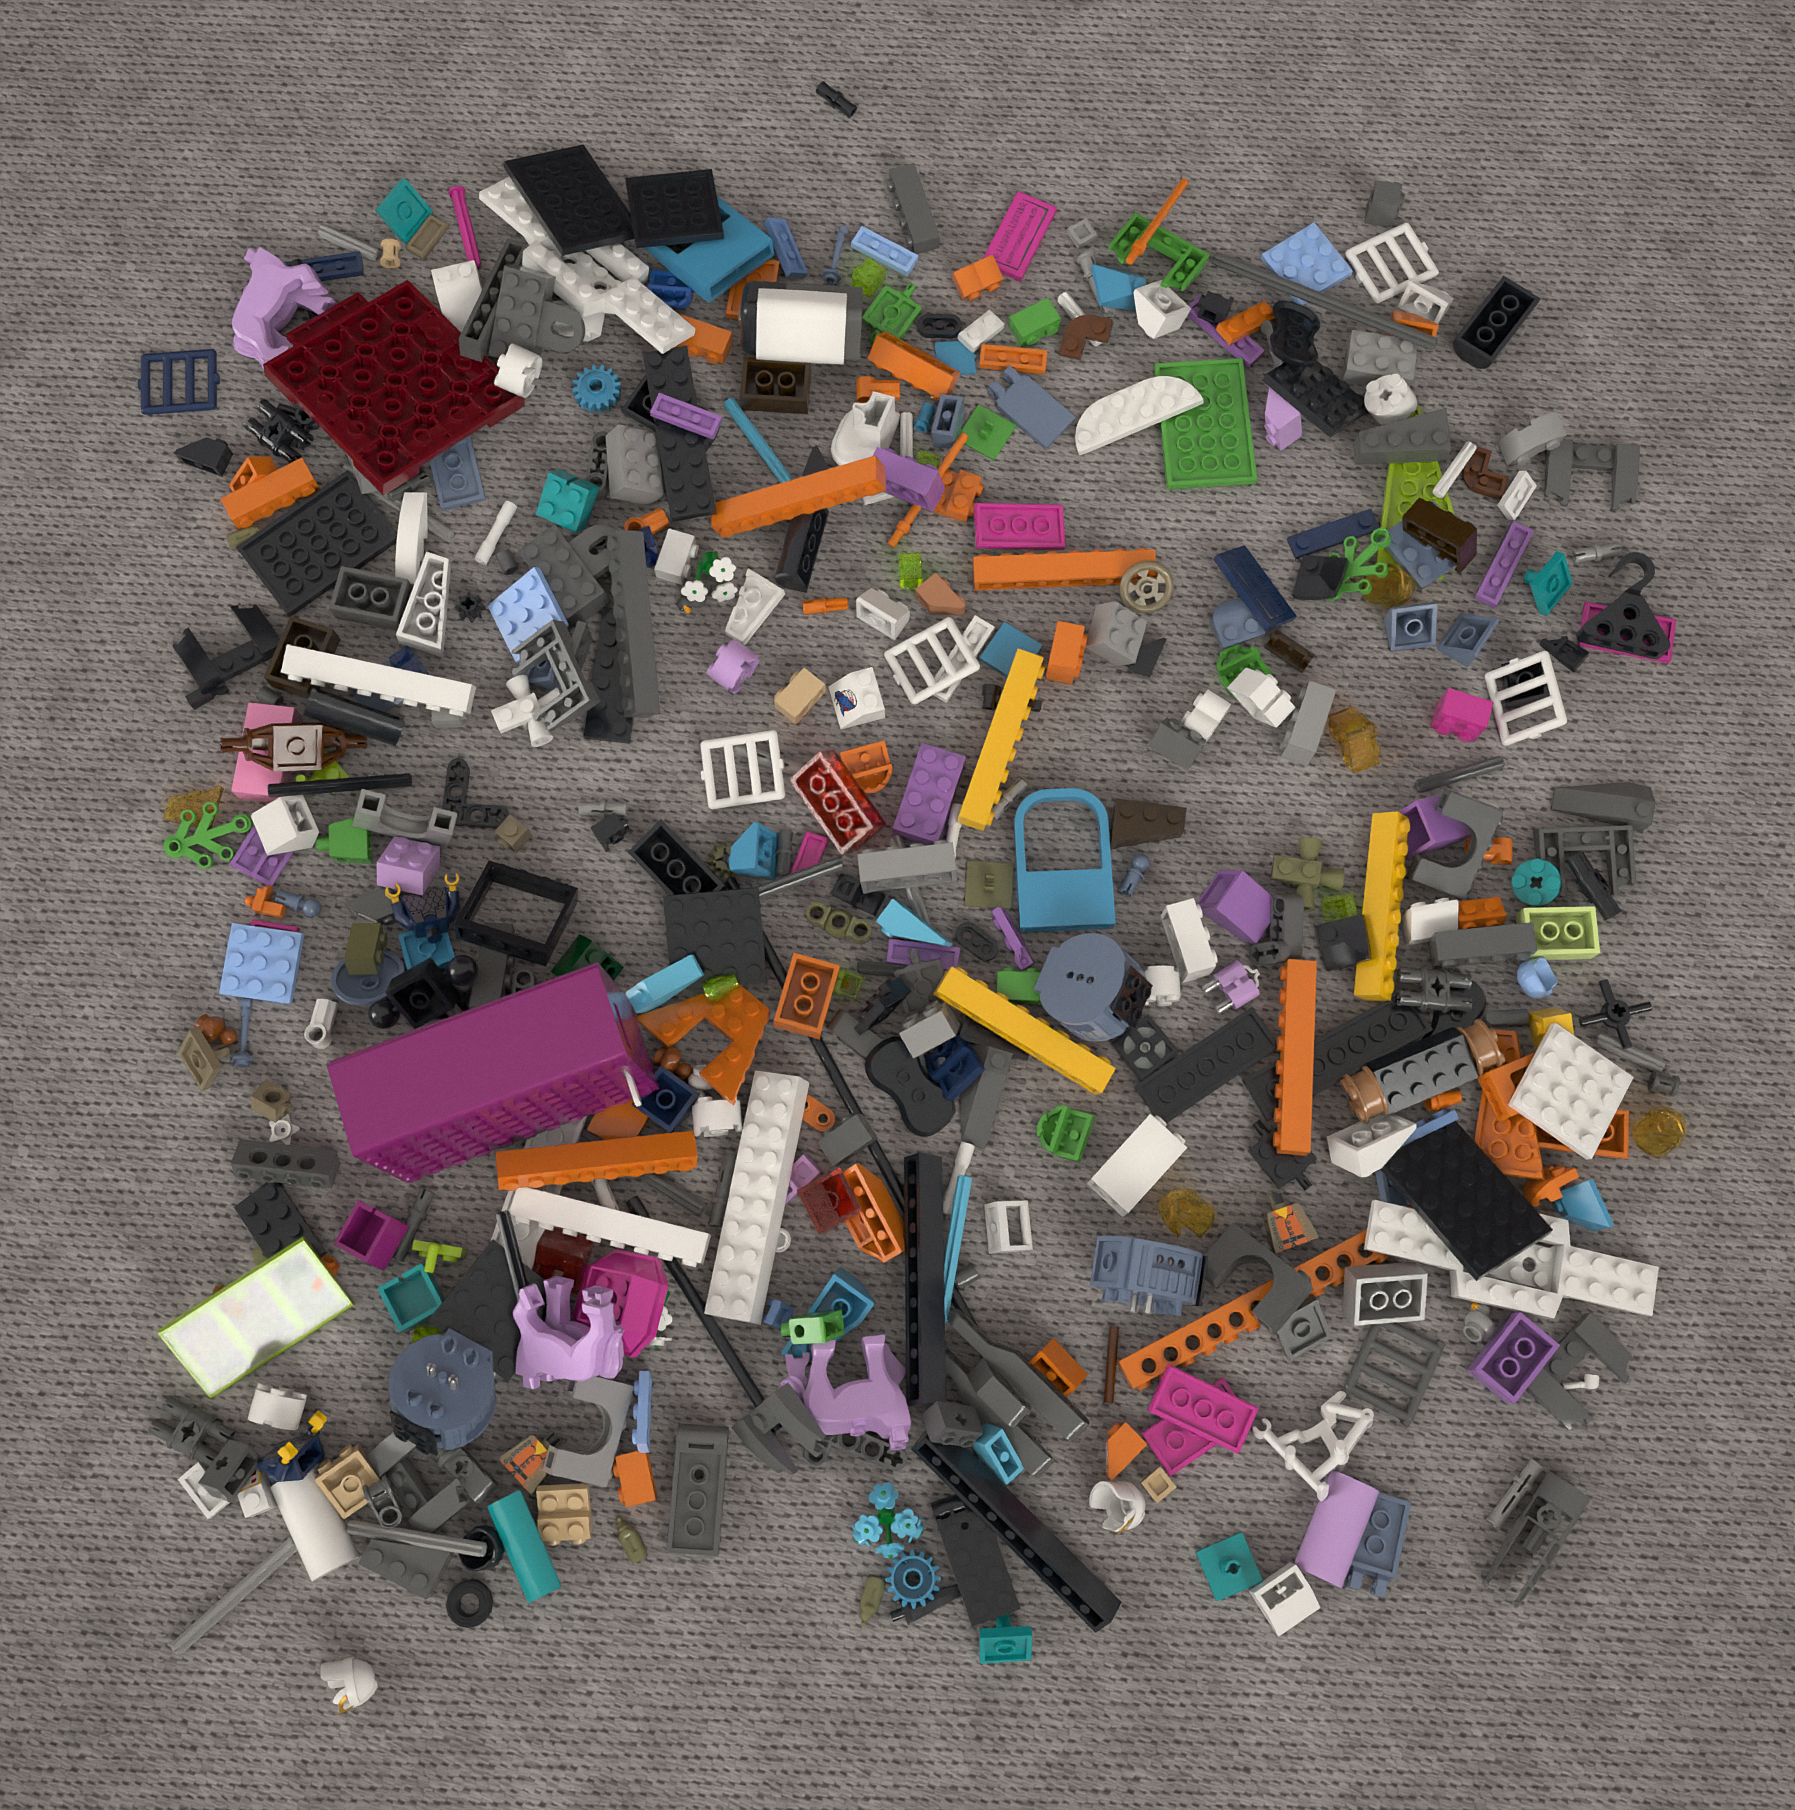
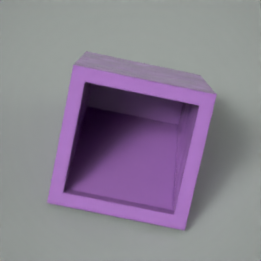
[1399,790,1471,860]
[1196,870,1273,943]

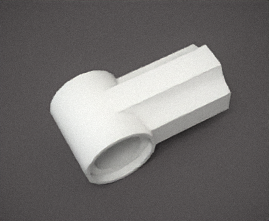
[304,998,339,1049]

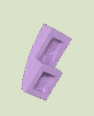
[785,1153,822,1205]

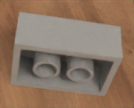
[1342,330,1418,387]
[606,424,664,505]
[1279,681,1336,766]
[1342,1262,1428,1326]

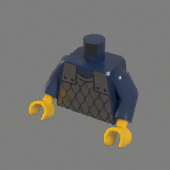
[385,873,460,944]
[257,1410,327,1483]

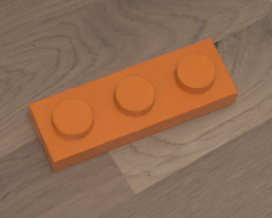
[1215,301,1275,345]
[979,344,1048,375]

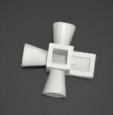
[491,675,561,747]

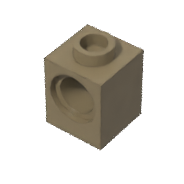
[251,1079,292,1123]

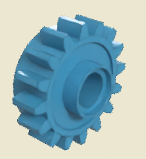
[572,364,622,414]
[885,1550,941,1609]

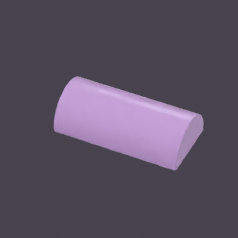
[1294,1470,1379,1588]

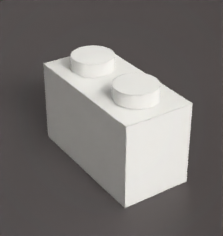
[654,529,699,585]

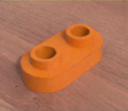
[802,1094,835,1132]

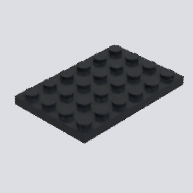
[504,144,634,256]
[236,470,397,618]
[1380,1120,1553,1281]

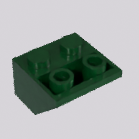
[550,934,624,981]

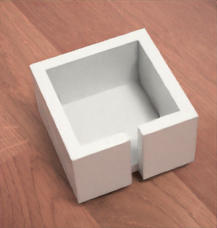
[1227,668,1295,728]

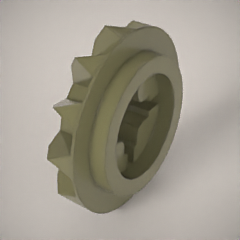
[708,841,738,878]

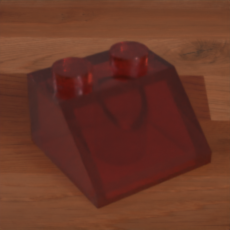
[796,1167,863,1235]

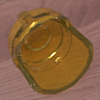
[1362,563,1416,609]
[1632,1106,1687,1157]
[1158,1188,1215,1238]

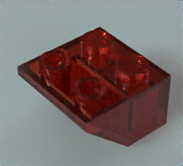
[533,1227,593,1295]

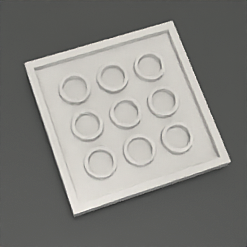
[1508,1023,1634,1160]

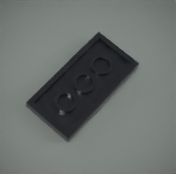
[234,1182,327,1284]

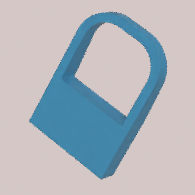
[645,196,774,303]
[1013,788,1116,932]

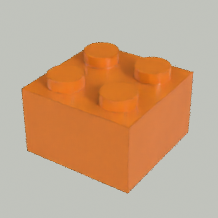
[1045,621,1088,684]

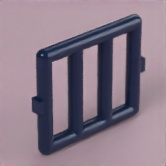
[138,349,220,415]

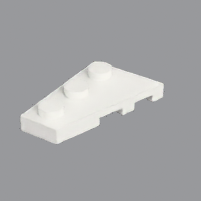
[725,568,785,645]

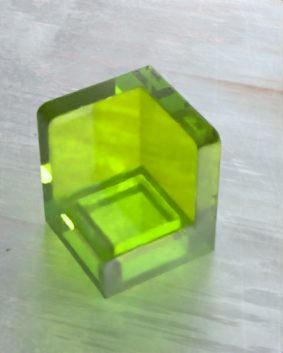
[1320,893,1357,923]

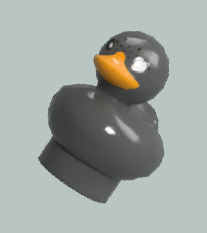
[677,579,712,613]

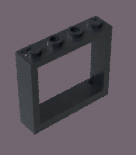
[454,860,578,967]

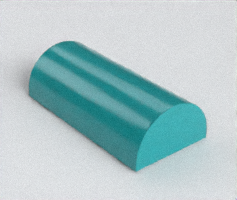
[487,1490,561,1603]

